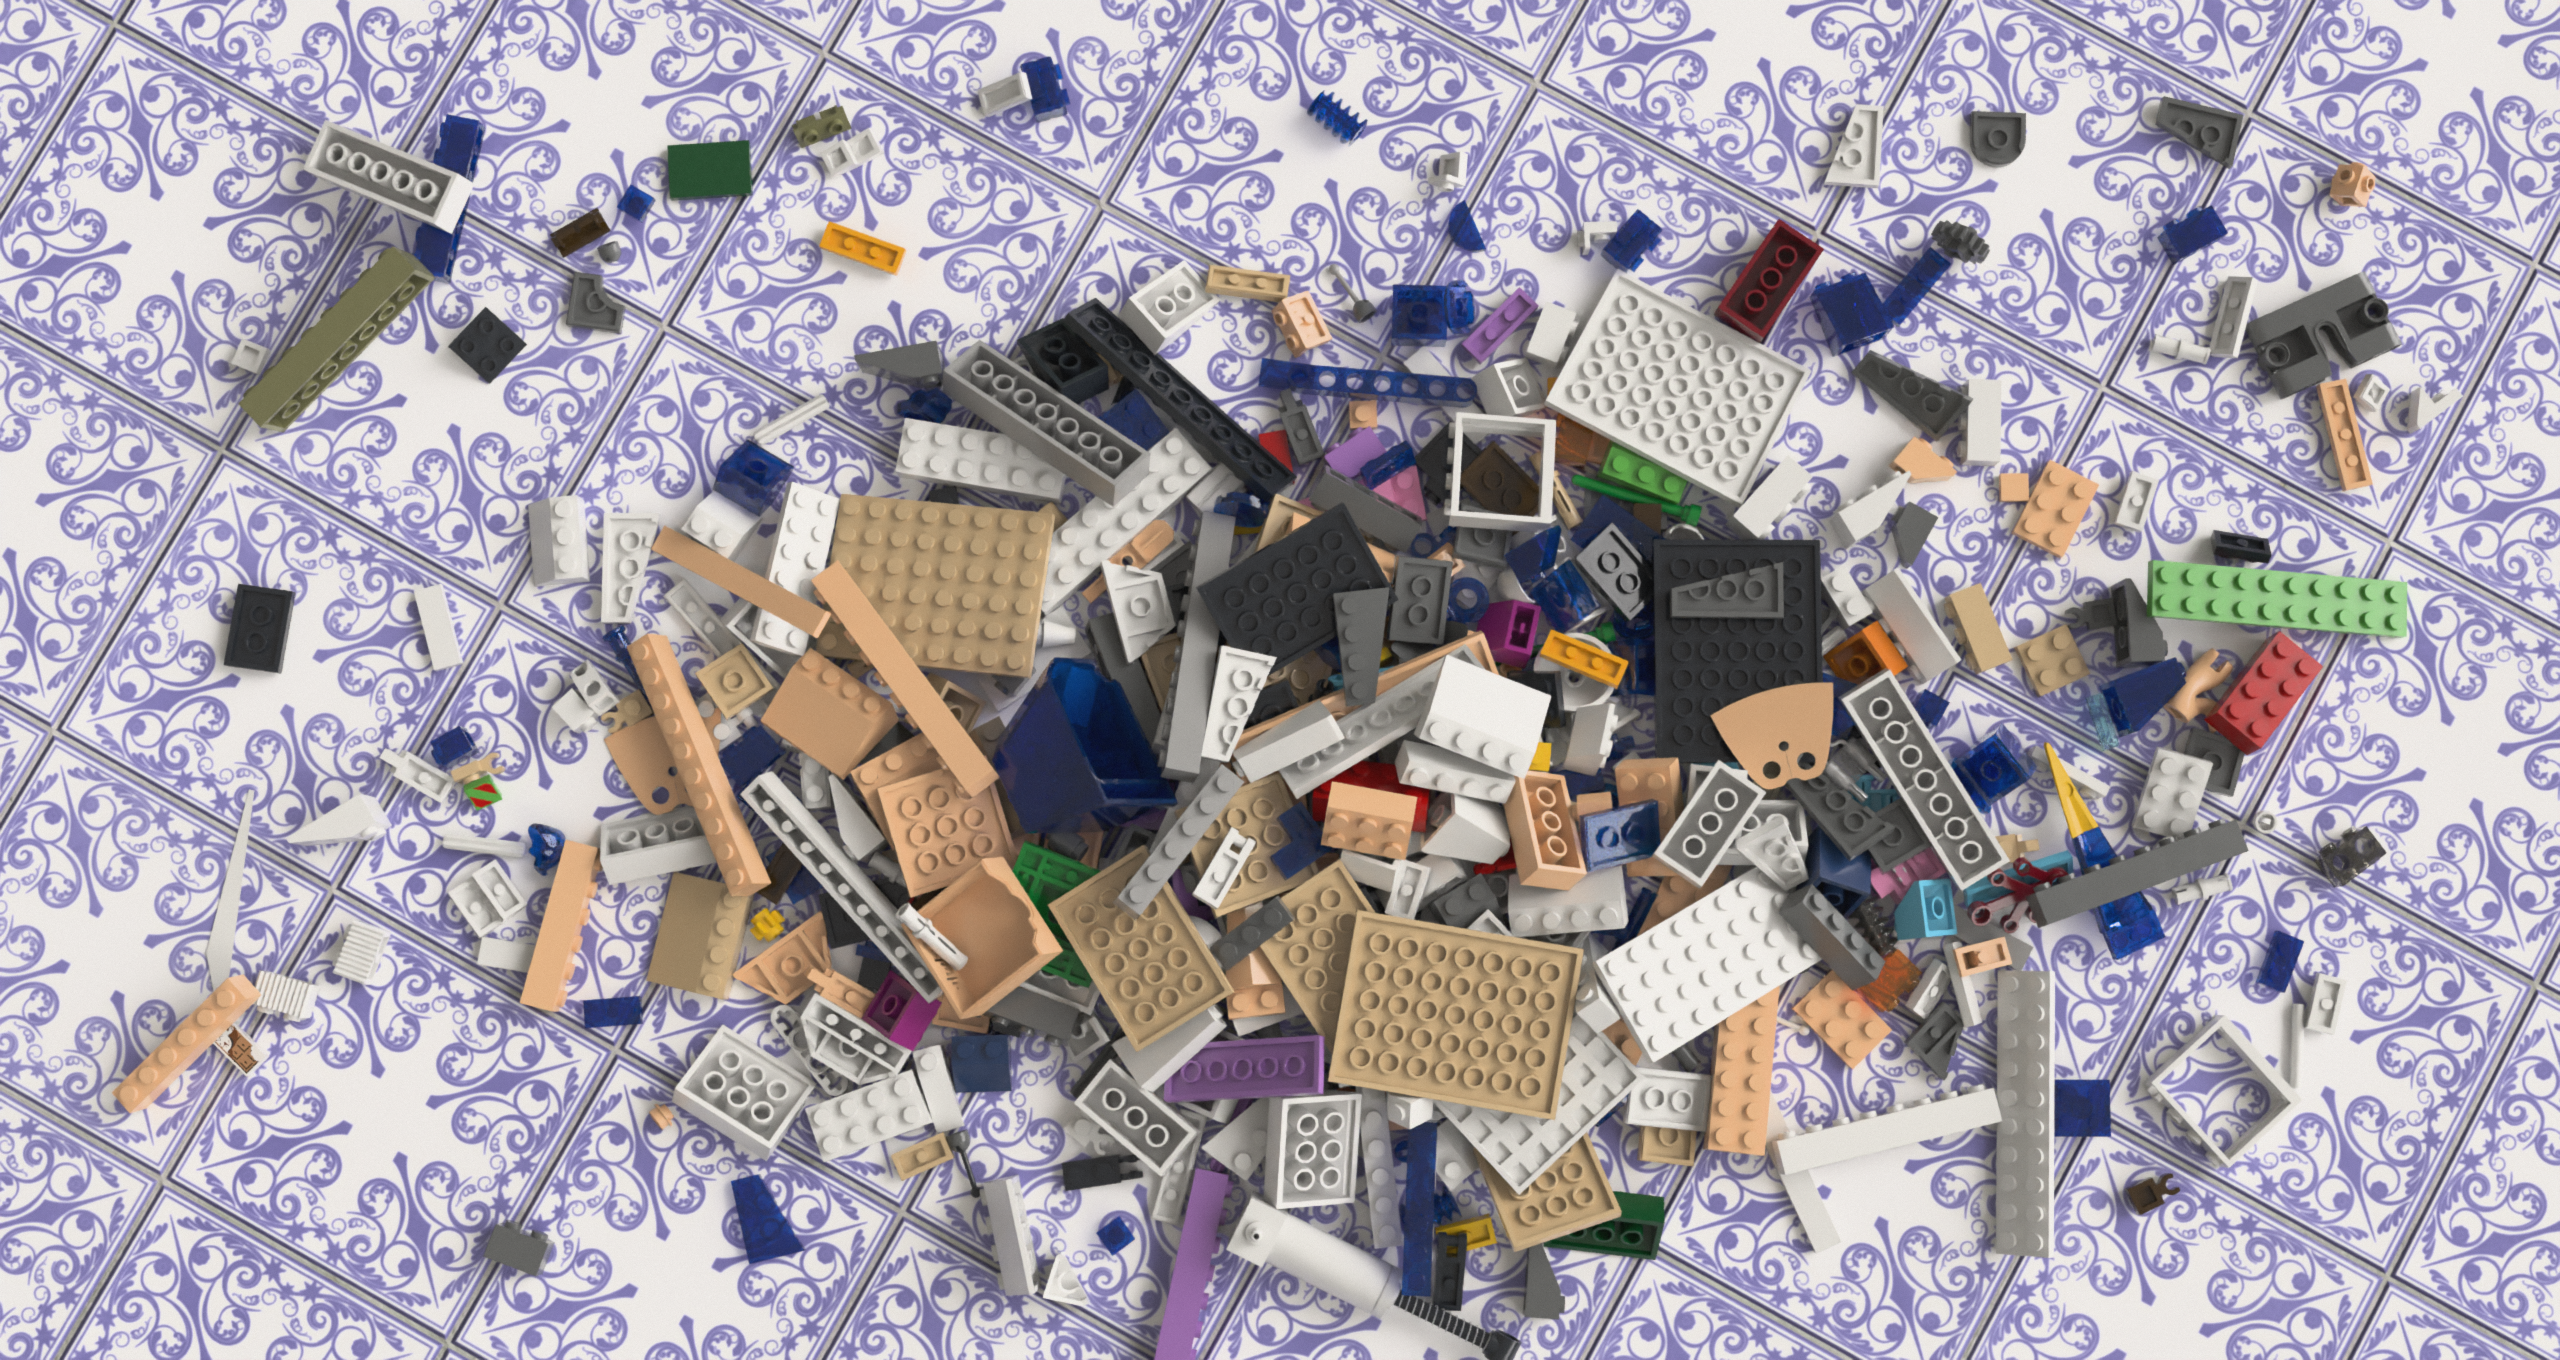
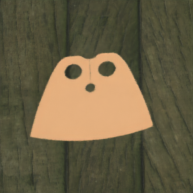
[1710,683,1833,789]
[604,708,721,815]

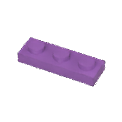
[1461,287,1539,365]

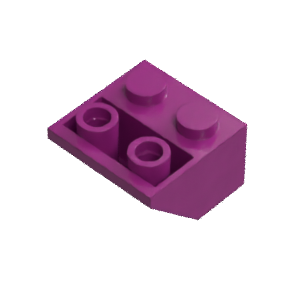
[1476,599,1541,669]

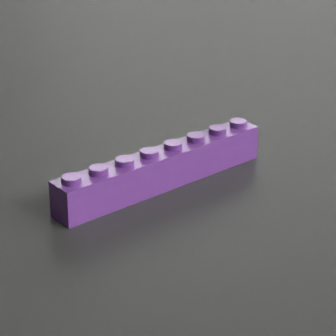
[1154,1167,1234,1360]

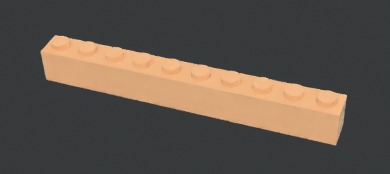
[811,560,1000,798]
[627,633,771,896]

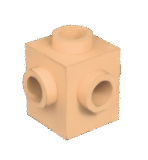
[2329,162,2375,207]

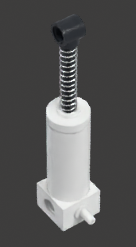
[1226,1190,1522,1360]

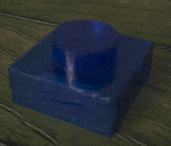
[617,184,656,223]
[1096,1215,1136,1256]

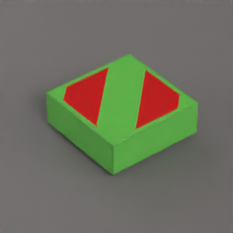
[464,774,502,811]

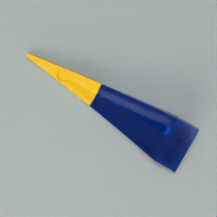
[2044,742,2165,960]

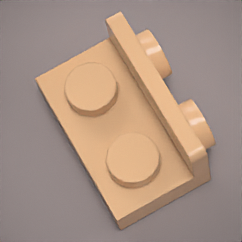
[1272,291,1333,358]

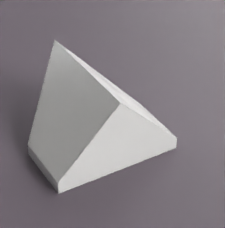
[1064,1010,1111,1063]
[1043,1252,1090,1306]

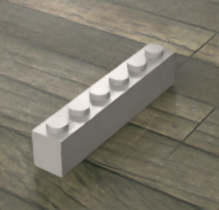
[1113,764,1244,920]

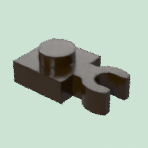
[2124,1173,2180,1215]

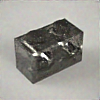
[2313,826,2387,887]

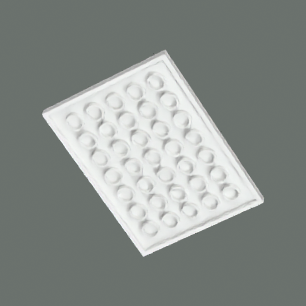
[1544,269,1811,508]

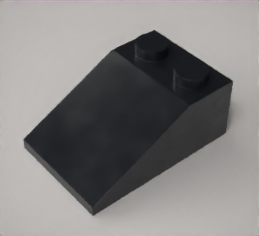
[1017,318,1109,405]

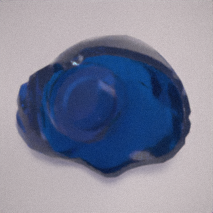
[528,823,566,876]

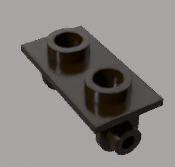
[550,208,611,258]

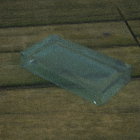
[2085,693,2119,751]

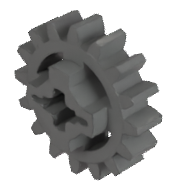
[1931,220,1990,264]

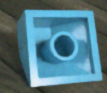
[1894,879,1957,940]

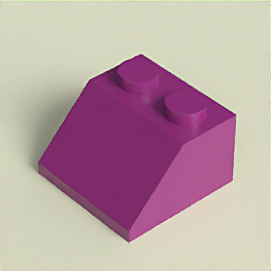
[861,970,942,1051]

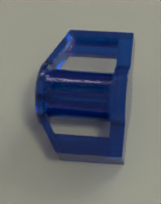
[897,388,952,424]

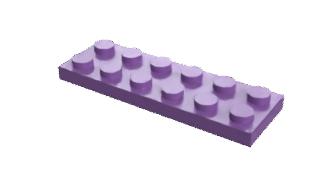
[1164,1035,1325,1103]

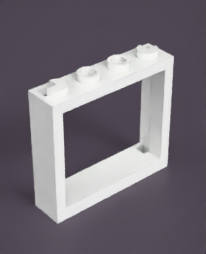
[1444,412,1556,533]
[2144,1015,2303,1168]

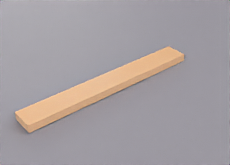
[651,525,831,638]

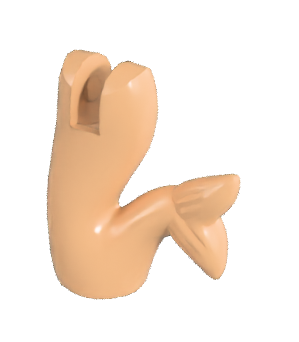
[2163,648,2233,733]

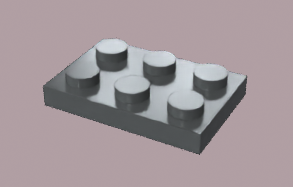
[1387,555,1453,645]

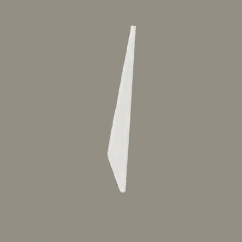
[206,789,254,992]

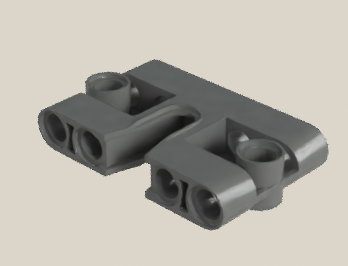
[2245,271,2402,400]

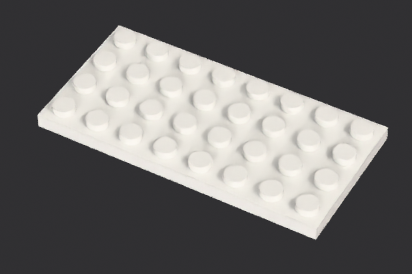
[1591,866,1822,1064]

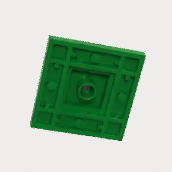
[1012,840,1101,988]

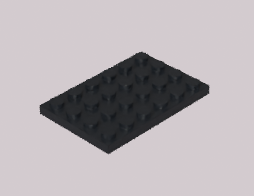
[1196,502,1399,677]

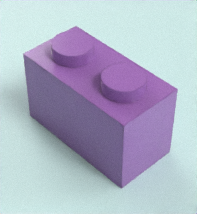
[1324,426,1388,480]

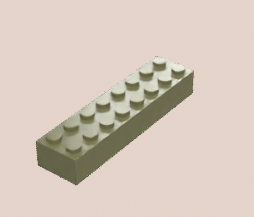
[238,246,435,433]

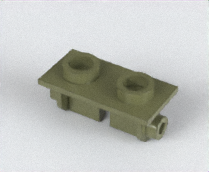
[792,105,852,148]

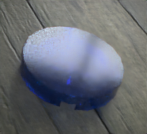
[1443,279,1475,335]
[1213,492,1269,528]

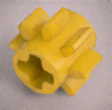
[750,908,785,943]

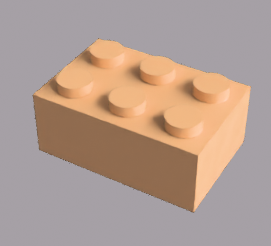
[1321,782,1417,860]

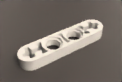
[771,1005,850,1096]

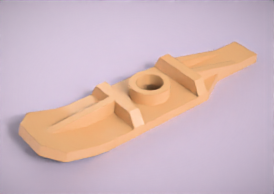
[1082,520,1174,604]

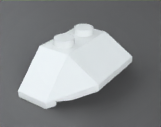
[800,993,912,1085]

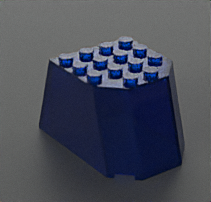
[992,657,1178,834]

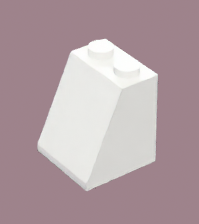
[1420,792,1511,864]

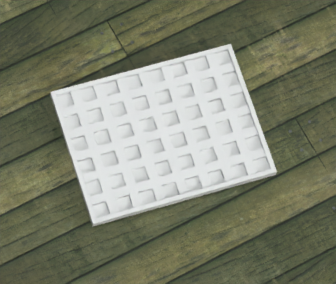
[1433,909,1645,1195]

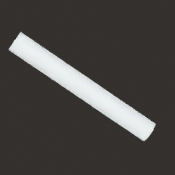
[2290,1004,2304,1089]

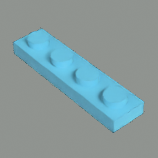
[1963,850,2074,909]

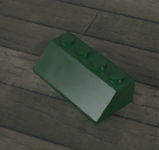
[1543,1191,1665,1260]

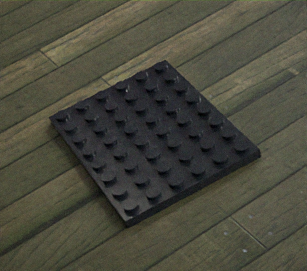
[1652,539,1823,763]

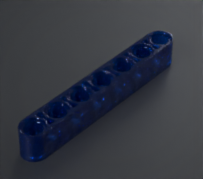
[1287,364,1477,408]

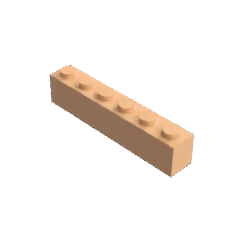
[520,840,603,1012]
[111,974,261,1113]

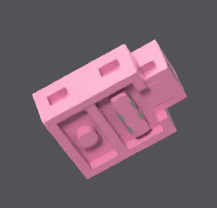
[1870,848,1947,904]

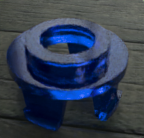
[1447,577,1490,623]
[1613,599,1653,641]

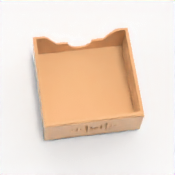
[901,857,1063,1019]

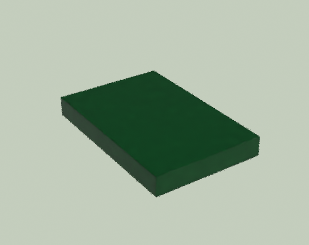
[667,140,753,201]

